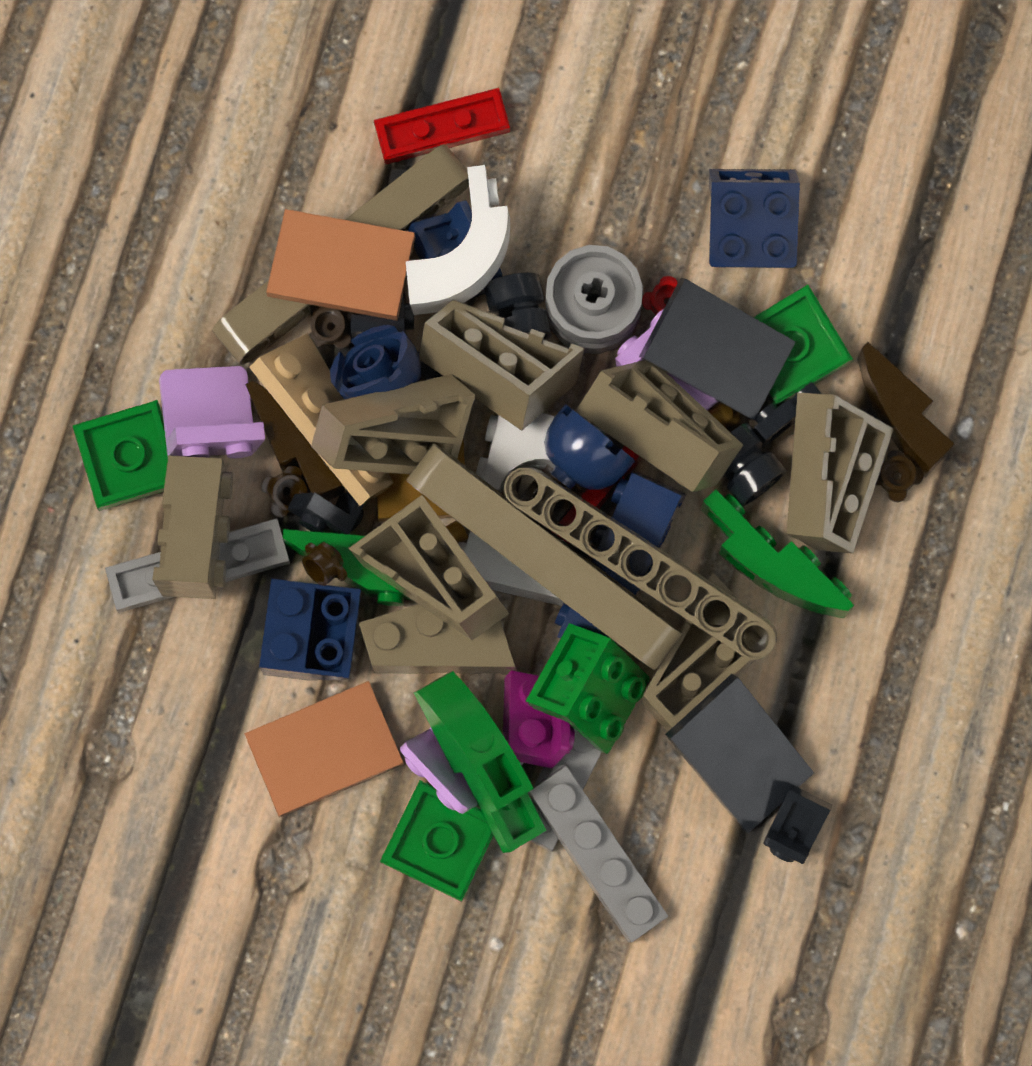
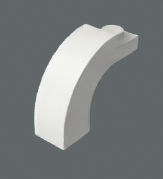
[406,165,510,315]

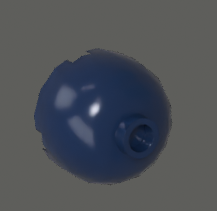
[330,325,421,399]
[544,404,635,490]

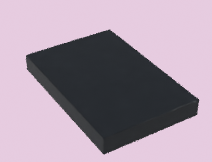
[639,278,795,420]
[665,674,814,834]

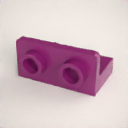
[503,670,575,768]

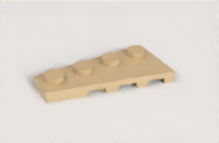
[249,333,394,506]

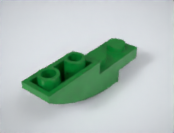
[701,489,854,619]
[413,671,547,853]

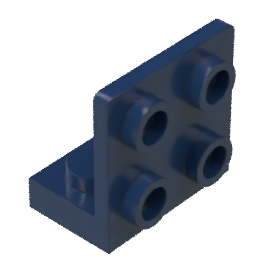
[709,169,800,268]

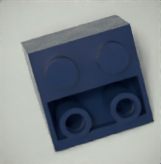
[259,579,361,681]

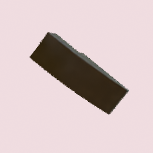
[857,342,955,478]
[246,380,348,501]

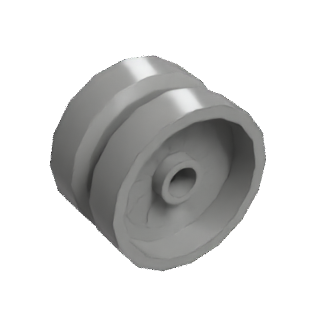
[546,245,643,354]

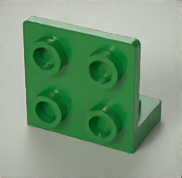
[526,623,649,754]

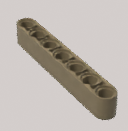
[212,144,469,365]
[406,444,683,670]
[504,468,777,660]

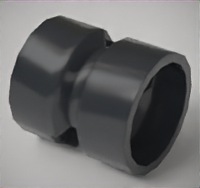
[484,272,552,340]
[722,422,787,507]

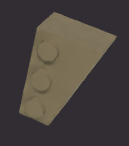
[419,300,585,431]
[575,360,743,492]
[311,374,475,474]
[786,393,893,553]
[152,455,233,599]
[348,495,509,641]
[641,573,769,732]
[359,582,516,675]

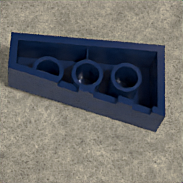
[554,472,687,643]

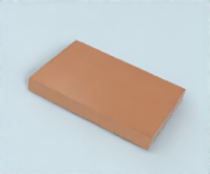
[266,209,416,321]
[244,681,404,818]

